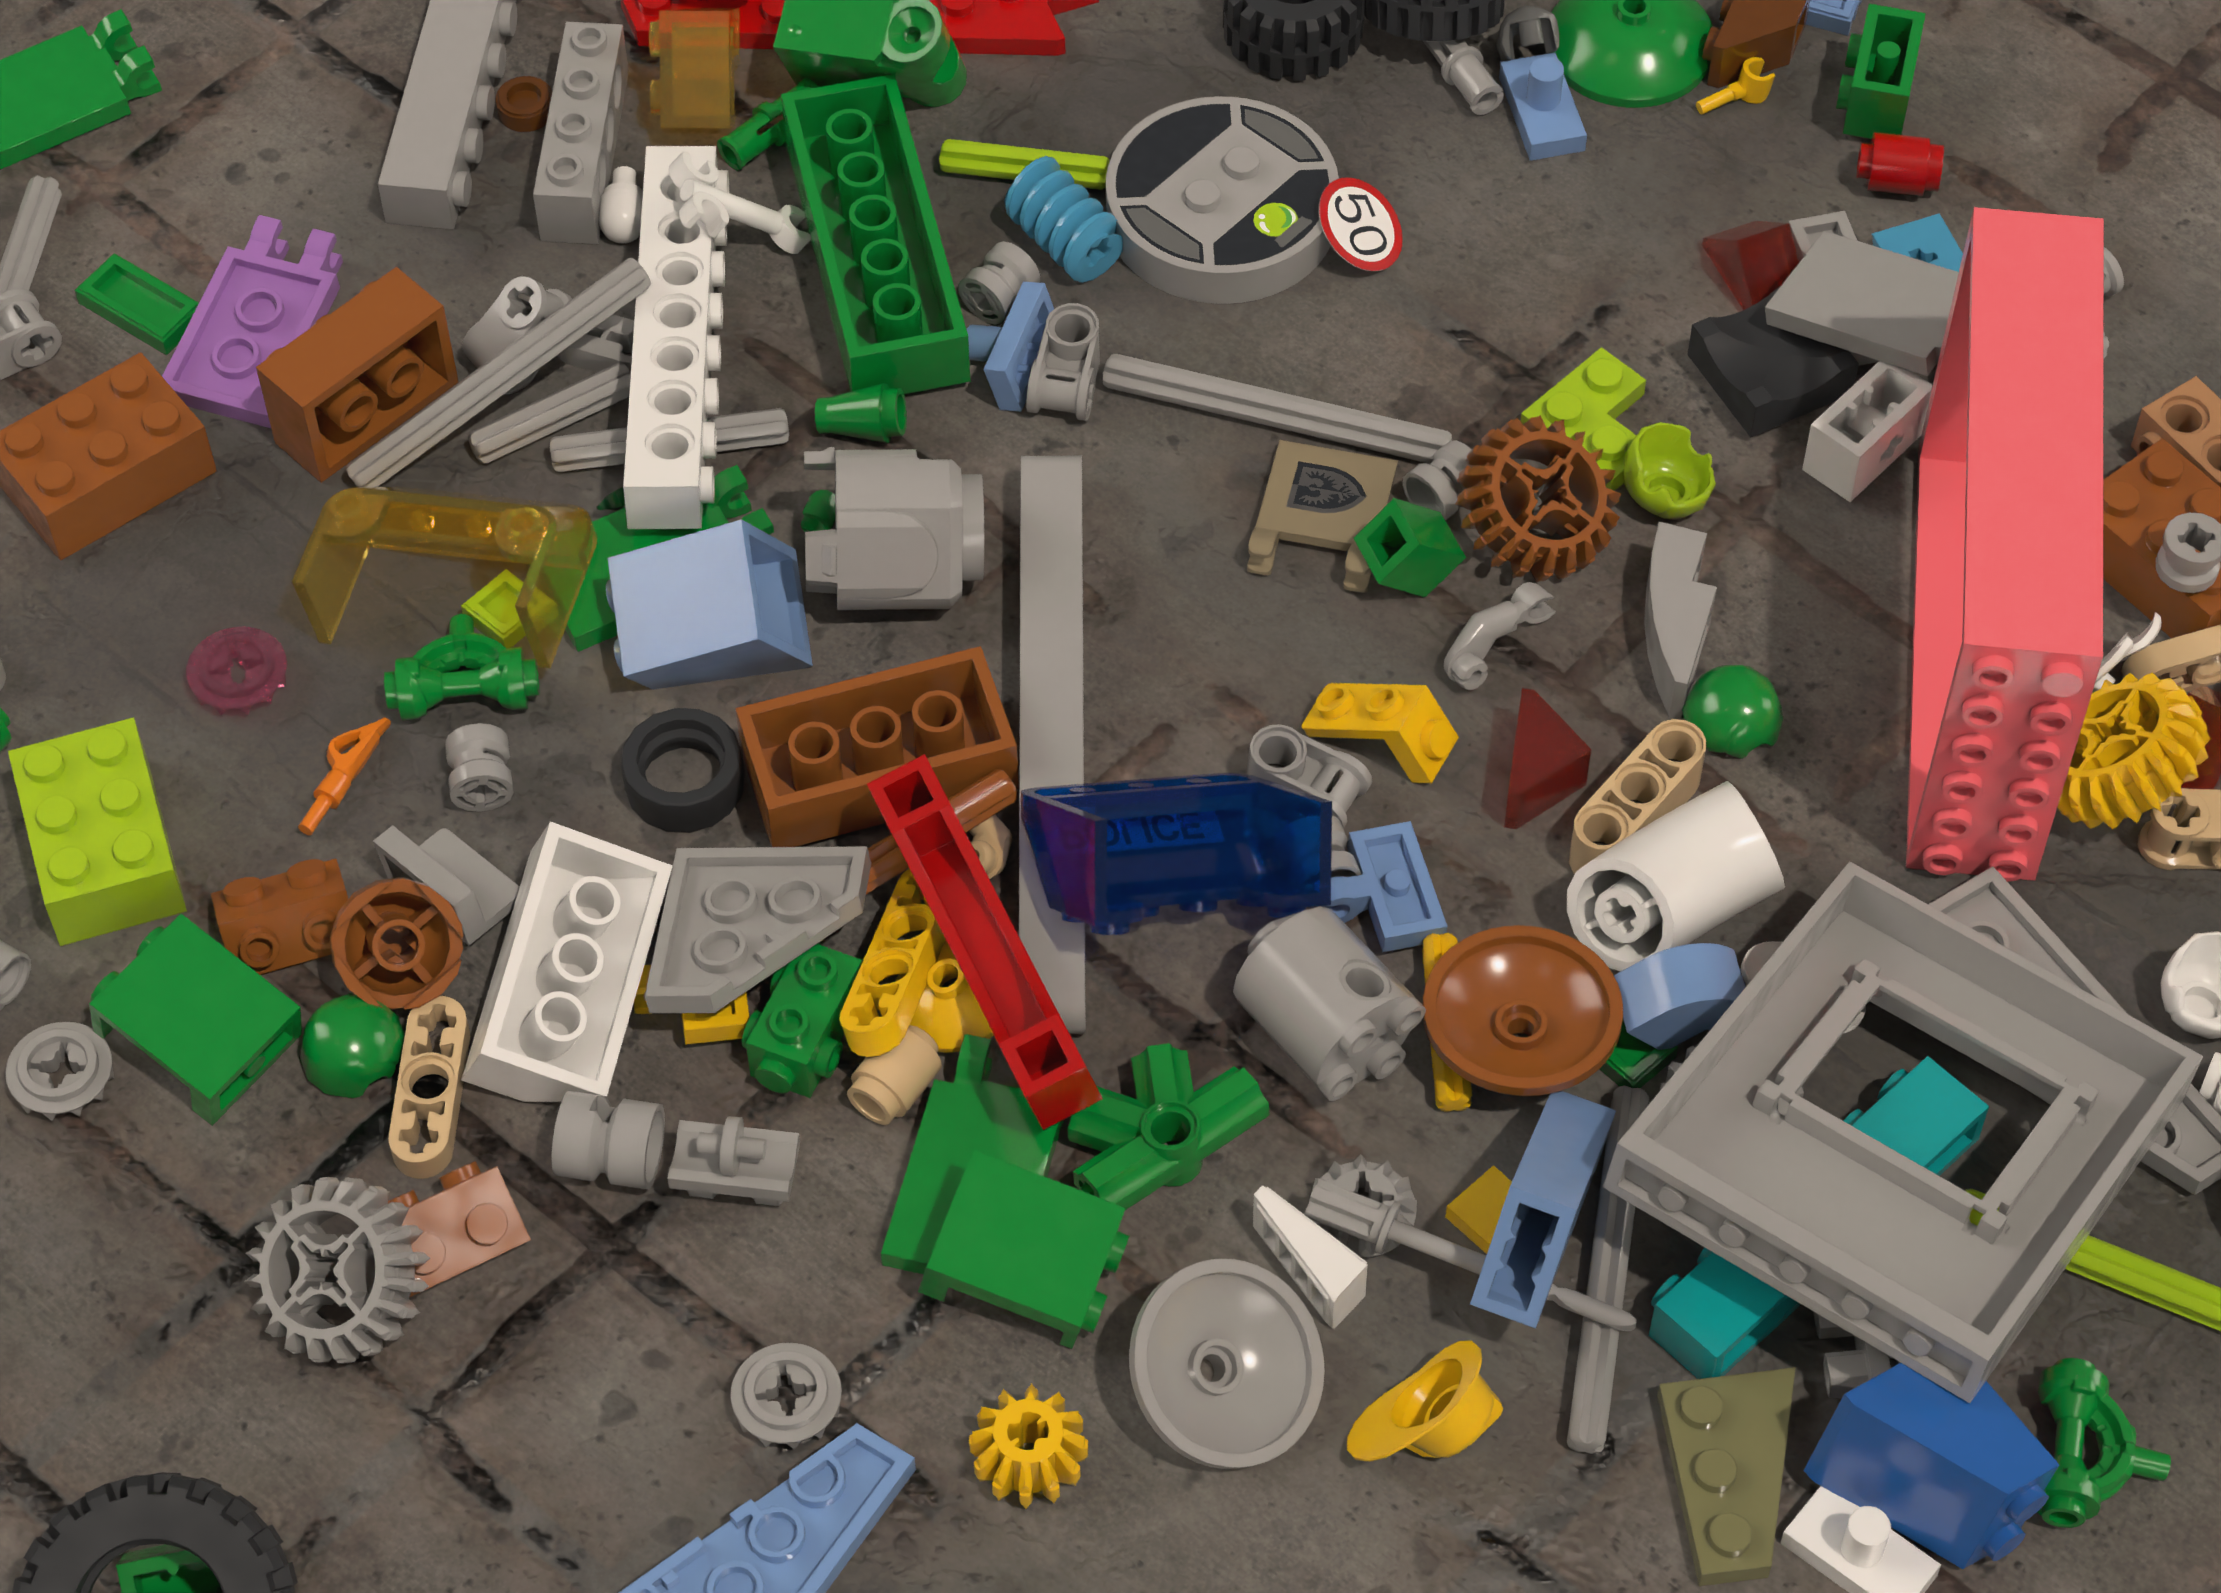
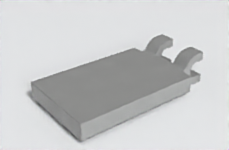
[1765,231,1959,376]

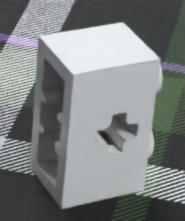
[1802,361,1933,502]

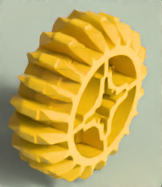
[2057,672,2210,829]

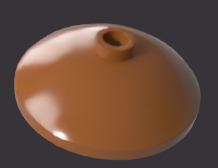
[1423,925,1623,1096]

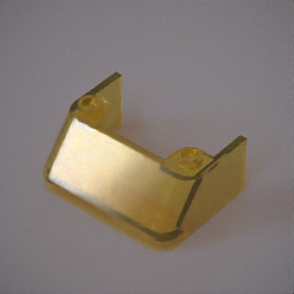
[292,486,597,669]

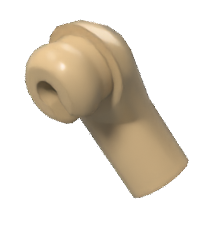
[969,814,1013,879]

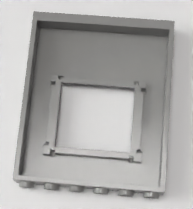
[1603,861,2203,1403]

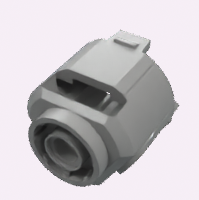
[804,447,984,610]

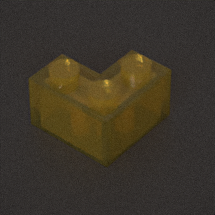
[649,8,740,128]

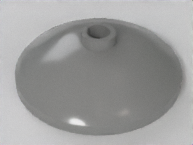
[1129,1259,1325,1469]

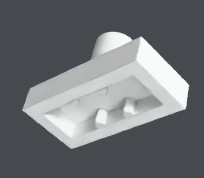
[1780,1486,1941,1593]

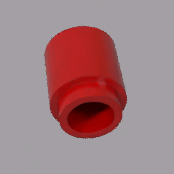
[1856,132,1944,196]

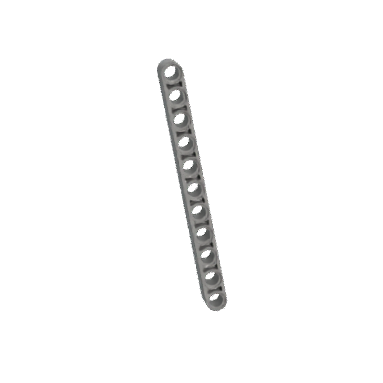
[1019,455,1086,1034]

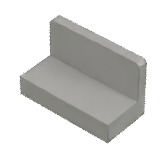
[373,825,520,946]

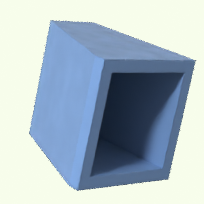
[606,519,813,690]

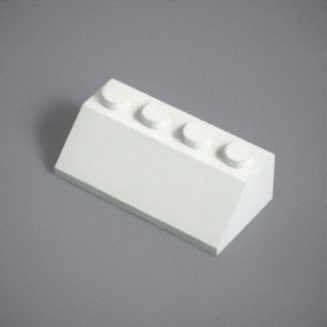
[461,821,673,1102]

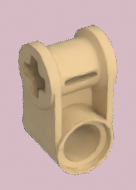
[2138,788,2221,870]

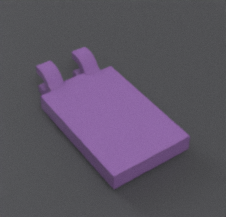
[162,215,343,428]

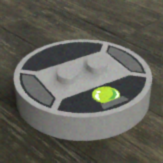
[1106,96,1339,304]

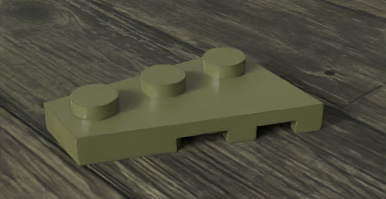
[1657,1367,1796,1586]

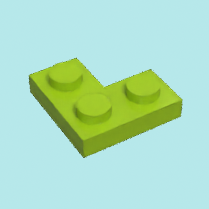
[1520,347,1646,491]

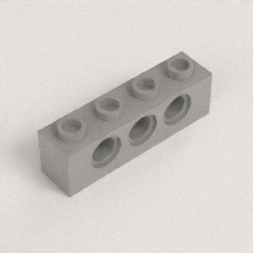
[533,22,629,244]

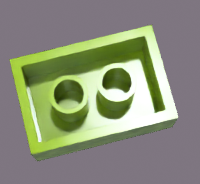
[8,717,187,946]

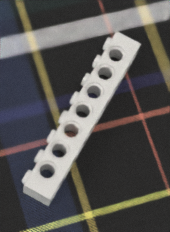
[623,146,729,529]

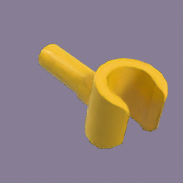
[1696,57,1775,115]

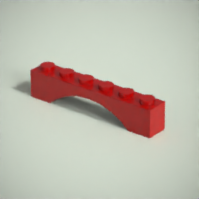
[867,754,1103,1130]

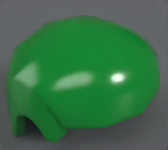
[1682,665,1783,759]
[300,993,405,1098]

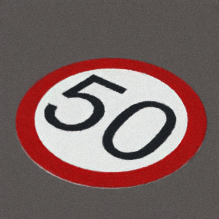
[1319,177,1403,271]

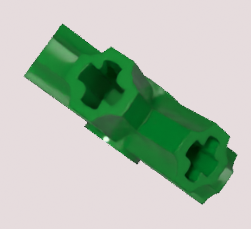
[1068,1043,1269,1210]

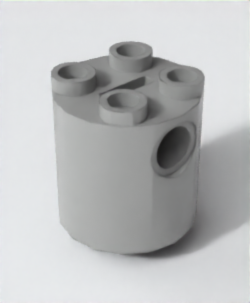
[1233,906,1426,1101]

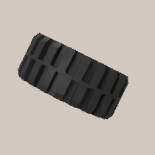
[12,1472,298,1593]

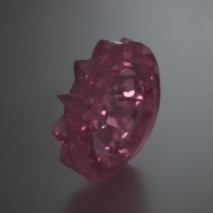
[186,627,288,716]

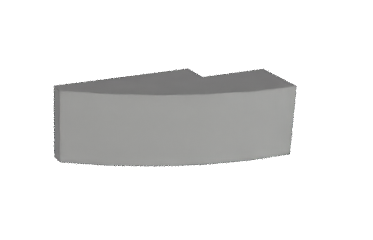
[1644,522,1717,720]

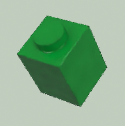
[1353,498,1466,597]

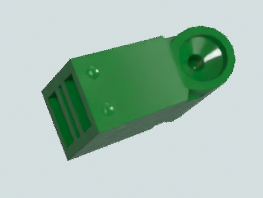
[773,0,967,107]

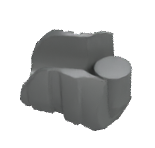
[1496,6,1560,62]

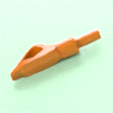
[298,717,391,835]

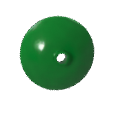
[1551,0,1713,108]

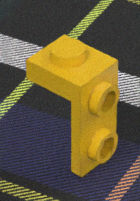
[1301,683,1459,783]

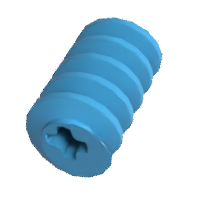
[1004,156,1123,283]

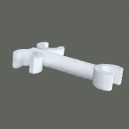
[668,151,811,254]

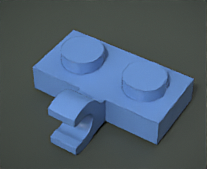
[1316,821,1448,952]

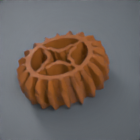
[1455,415,1621,583]

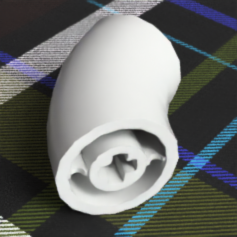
[1567,781,1785,971]

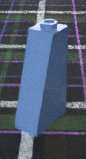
[1470,1091,1616,1329]

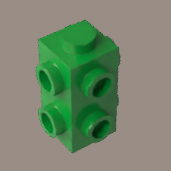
[742,944,862,1098]

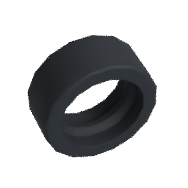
[621,708,745,833]

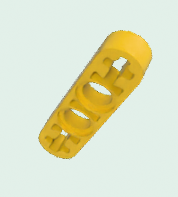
[839,868,945,1057]

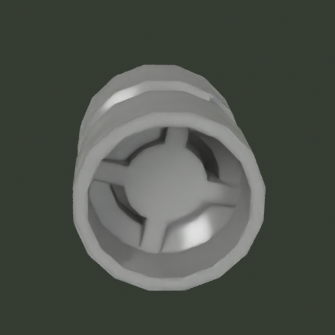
[552,1090,665,1190]

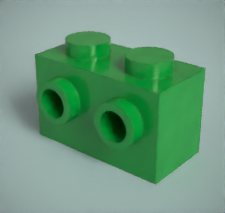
[1836,3,1926,139]

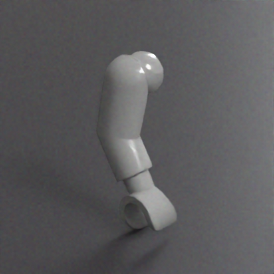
[1444,582,1556,690]

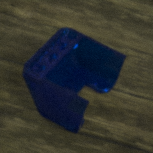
[1021,773,1332,935]

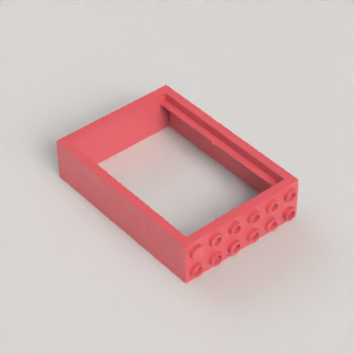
[1906,207,2104,882]

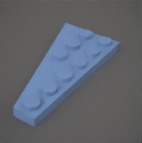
[619,1423,916,1593]

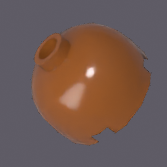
[330,877,464,1009]

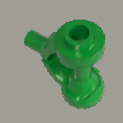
[384,614,540,721]
[2037,1358,2171,1528]

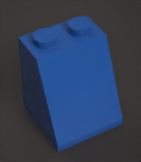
[1804,1363,2059,1569]

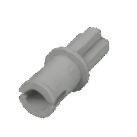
[1423,39,1504,115]

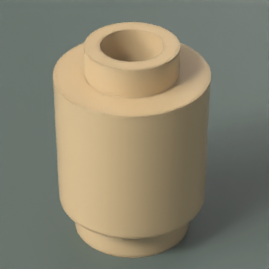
[847,1026,942,1125]

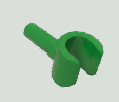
[800,489,836,532]

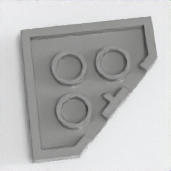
[645,846,871,1013]

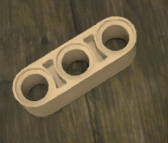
[1569,719,1706,874]

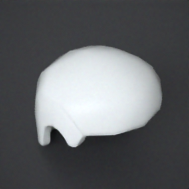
[2161,931,2221,1039]

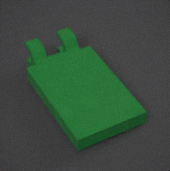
[0,9,162,170]
[526,465,774,652]
[881,1034,1063,1275]

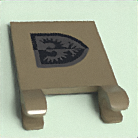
[1247,440,1398,593]

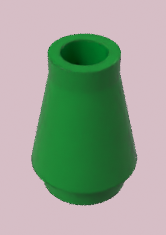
[815,383,907,443]

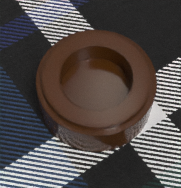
[496,76,552,132]

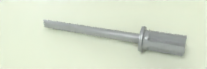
[1304,1179,1637,1331]

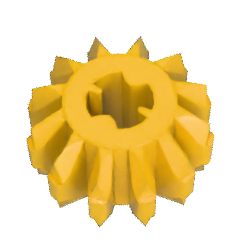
[969,1383,1088,1509]

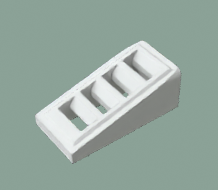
[1253,1185,1368,1329]

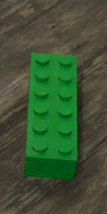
[781,74,971,394]

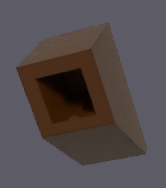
[1702,0,1810,88]

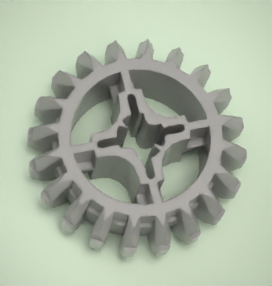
[244,1177,430,1363]

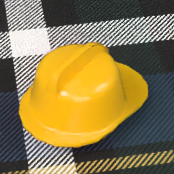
[1347,1340,1503,1462]

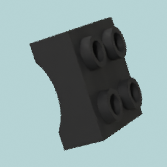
[1687,287,1859,438]

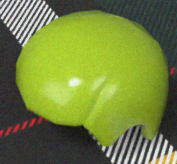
[1623,422,1716,519]

